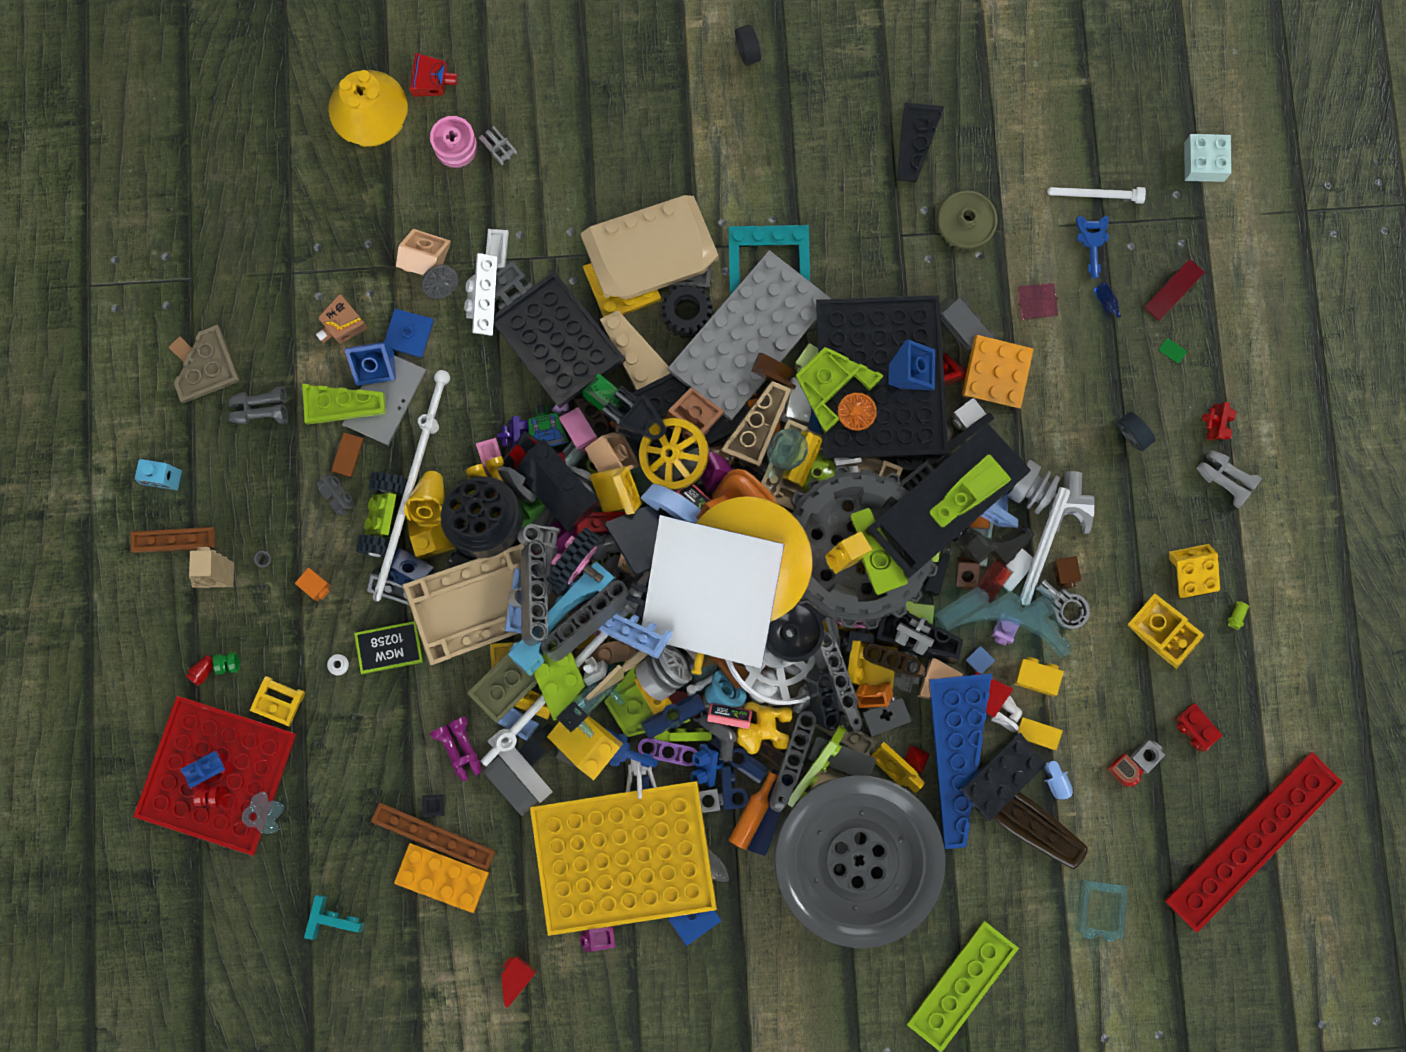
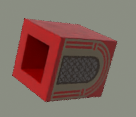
[1106,754,1144,787]

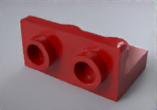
[1174,703,1223,752]

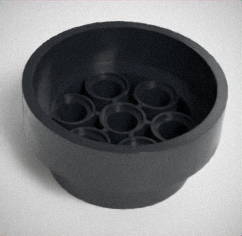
[441,476,523,558]

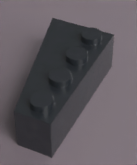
[874,610,963,665]

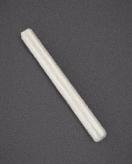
[1019,487,1070,606]

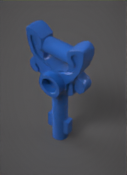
[1076,216,1109,279]
[605,728,658,768]

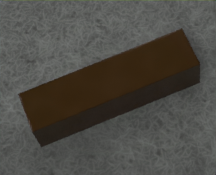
[757,740,807,780]

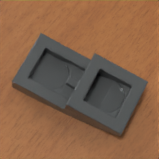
[498,466,537,503]

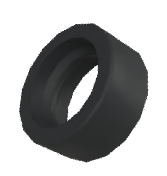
[734,24,761,66]

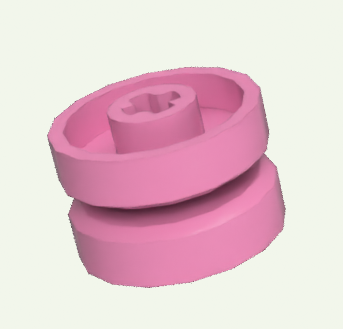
[430,116,477,167]

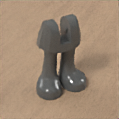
[227,386,288,424]

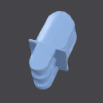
[1044,761,1073,800]

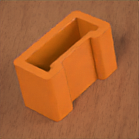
[855,682,893,708]

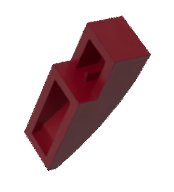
[1144,259,1205,321]

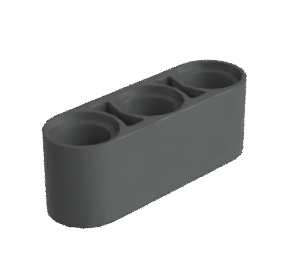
[482,756,538,816]

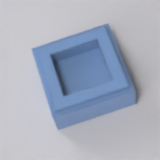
[965,646,995,674]

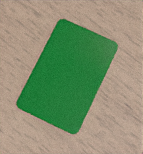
[1159,338,1187,364]

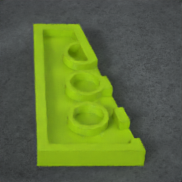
[787,725,847,807]

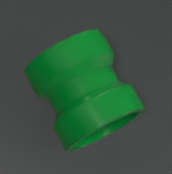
[213,652,240,675]

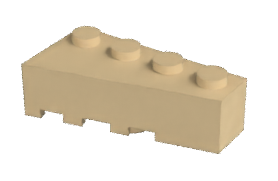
[600,310,671,391]
[720,381,791,467]
[189,547,234,588]

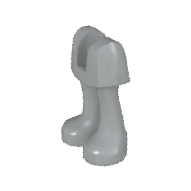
[1196,450,1262,509]

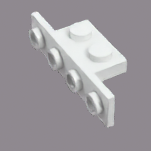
[464,253,497,336]

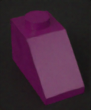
[700,452,734,493]

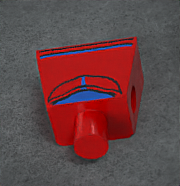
[409,53,458,97]

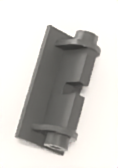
[317,475,356,516]

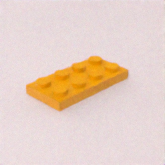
[394,843,490,913]

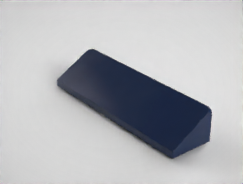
[747,769,791,856]

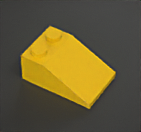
[547,708,623,780]

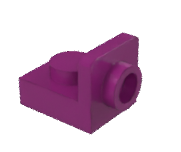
[580,926,615,952]

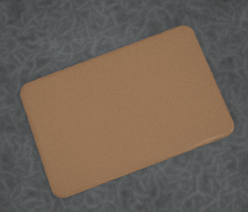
[169,337,192,362]

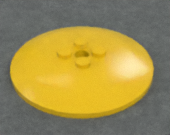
[696,496,813,622]

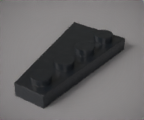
[897,102,944,182]

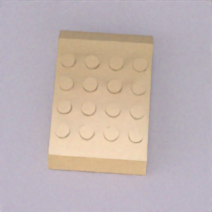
[402,544,537,665]

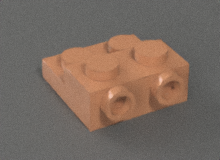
[664,387,724,444]

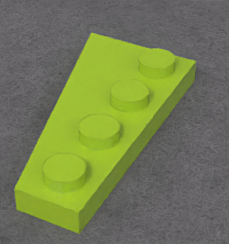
[302,384,386,425]

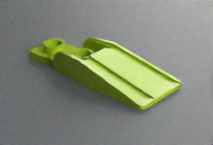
[930,455,1011,528]
[850,508,908,595]

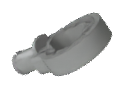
[1035,579,1090,629]

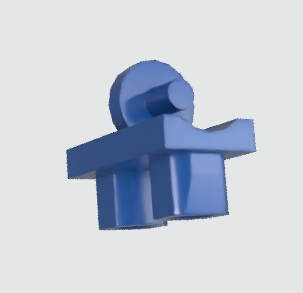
[690,743,724,787]
[181,751,226,788]

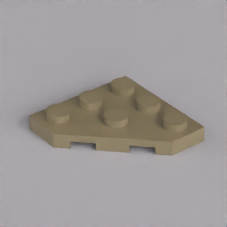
[174,325,240,404]

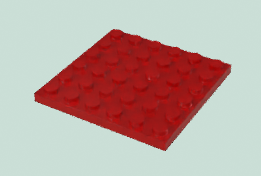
[133,696,297,856]

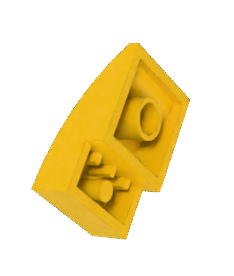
[1128,593,1205,669]

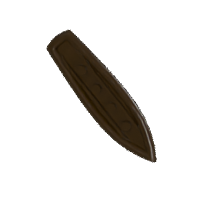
[993,792,1088,869]

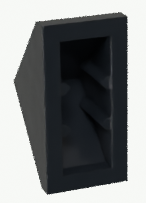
[518,723,556,767]

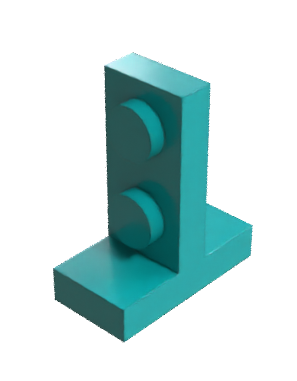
[304,895,364,940]

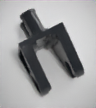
[601,386,666,445]

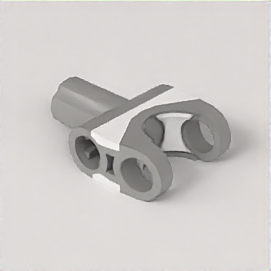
[1049,471,1095,534]

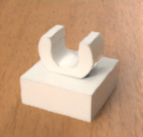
[583,657,608,686]

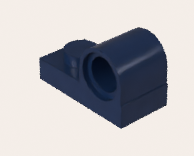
[722,767,748,810]

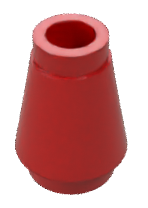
[185,655,214,686]

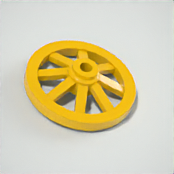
[639,418,709,489]

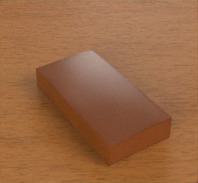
[331,433,364,478]

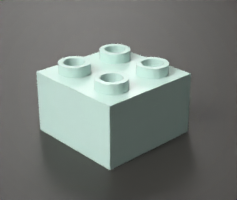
[1184,134,1231,182]

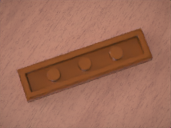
[131,527,215,553]

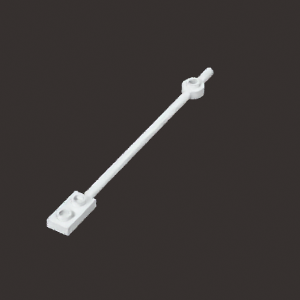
[481,571,650,766]

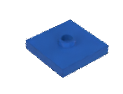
[384,309,434,358]
[668,910,722,946]

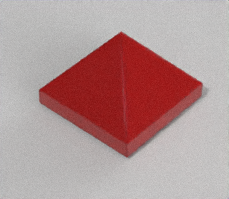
[904,745,930,773]

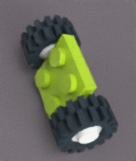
[356,472,408,558]

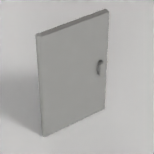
[342,355,427,446]

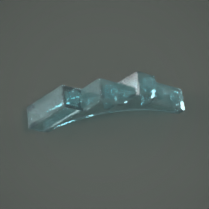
[934,586,1072,659]

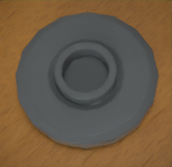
[421,264,458,299]

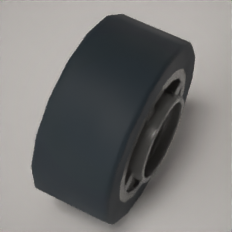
[1117,412,1155,451]

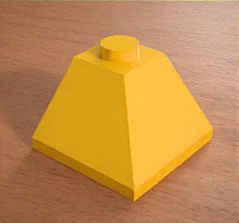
[407,520,456,560]

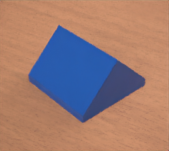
[345,342,396,386]

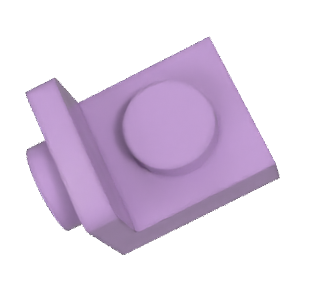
[991,613,1021,646]

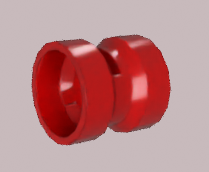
[194,785,221,807]

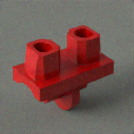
[1201,402,1236,441]

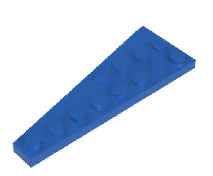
[928,673,992,849]

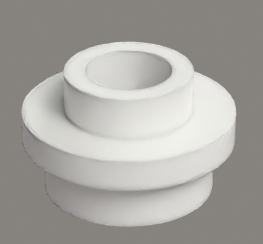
[327,654,349,675]

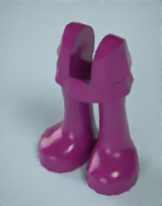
[430,716,482,781]

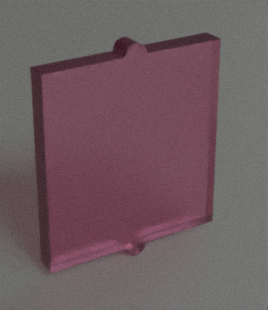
[1018,283,1058,320]

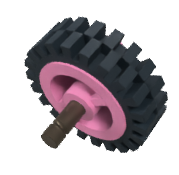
[547,527,604,591]

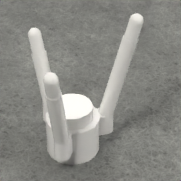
[625,759,657,799]

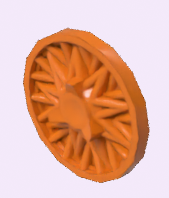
[838,393,876,431]

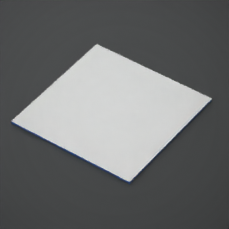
[642,515,784,668]

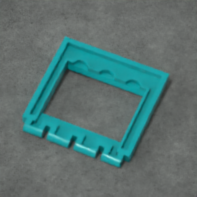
[728,225,810,295]

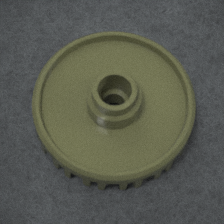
[936,191,998,251]

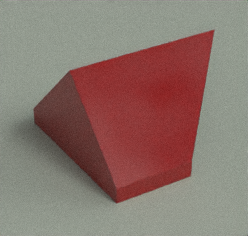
[943,353,967,387]

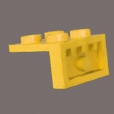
[590,466,642,515]
[1169,544,1220,598]
[848,640,898,689]

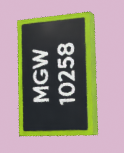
[354,621,424,674]

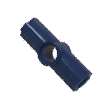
[641,693,706,740]
[708,736,769,784]

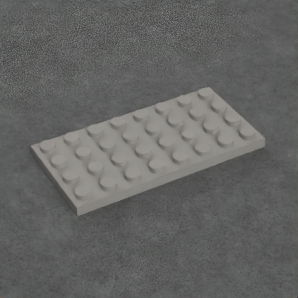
[667,250,831,421]

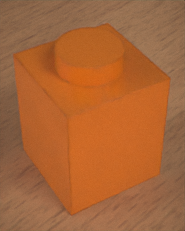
[295,567,331,601]

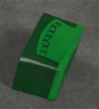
[582,373,626,412]

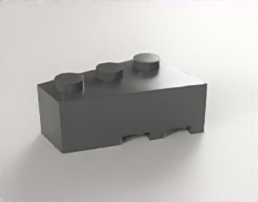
[940,297,995,356]

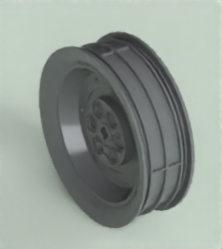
[774,776,945,948]

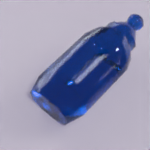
[1094,283,1121,318]

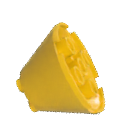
[329,70,408,147]

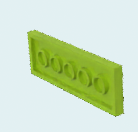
[906,921,1019,1052]

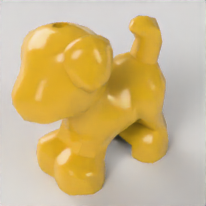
[735,702,792,754]

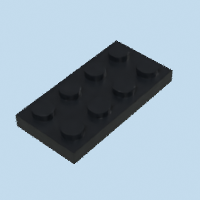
[960,732,1046,821]

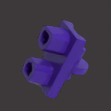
[496,416,529,450]

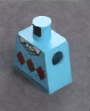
[135,459,182,490]

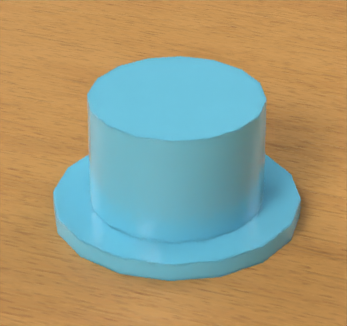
[705,669,746,707]

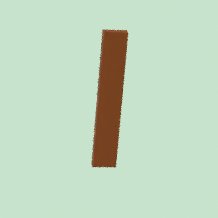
[371,802,496,871]

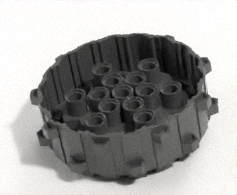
[790,465,938,630]

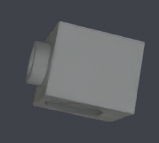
[1130,740,1165,774]
[699,789,723,813]

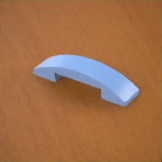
[641,484,701,523]

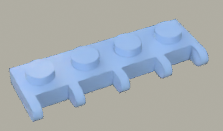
[587,605,672,659]

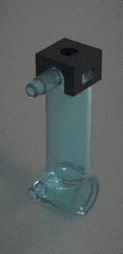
[556,664,625,738]

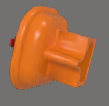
[696,469,777,520]

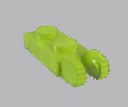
[653,728,712,742]

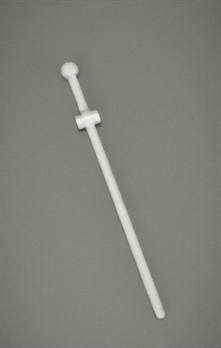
[373,370,450,601]

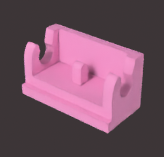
[559,407,597,454]

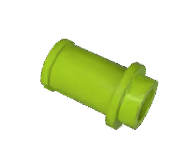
[1227,601,1250,629]

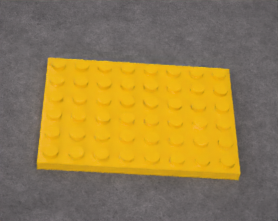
[530,781,717,936]

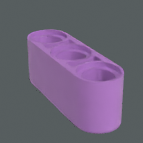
[638,738,697,766]

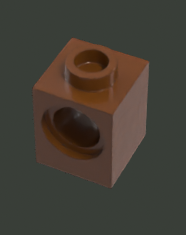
[1052,556,1081,589]
[955,557,980,590]

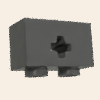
[861,696,912,737]

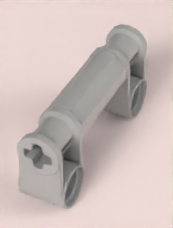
[508,524,560,612]

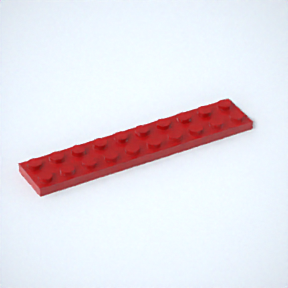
[1164,752,1343,933]

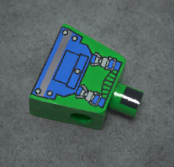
[528,404,569,450]

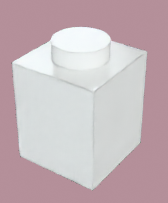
[952,398,986,431]

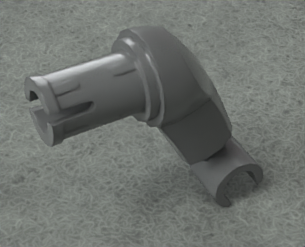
[693,711,737,761]

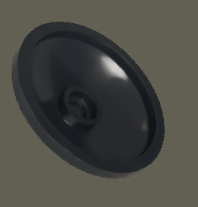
[766,603,824,662]

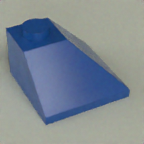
[888,340,935,390]

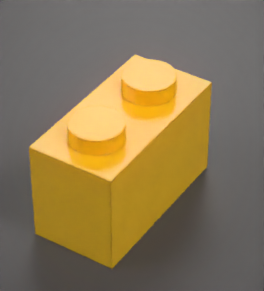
[825,531,872,574]
[1013,657,1064,697]

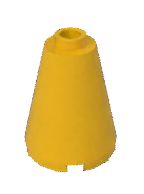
[404,471,445,527]

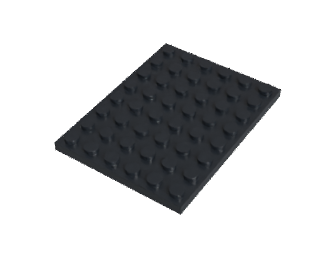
[816,295,949,460]

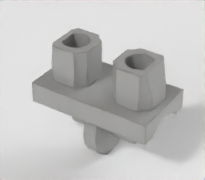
[895,617,934,655]

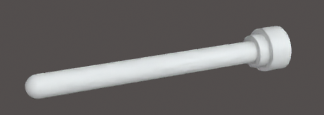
[1047,187,1146,204]

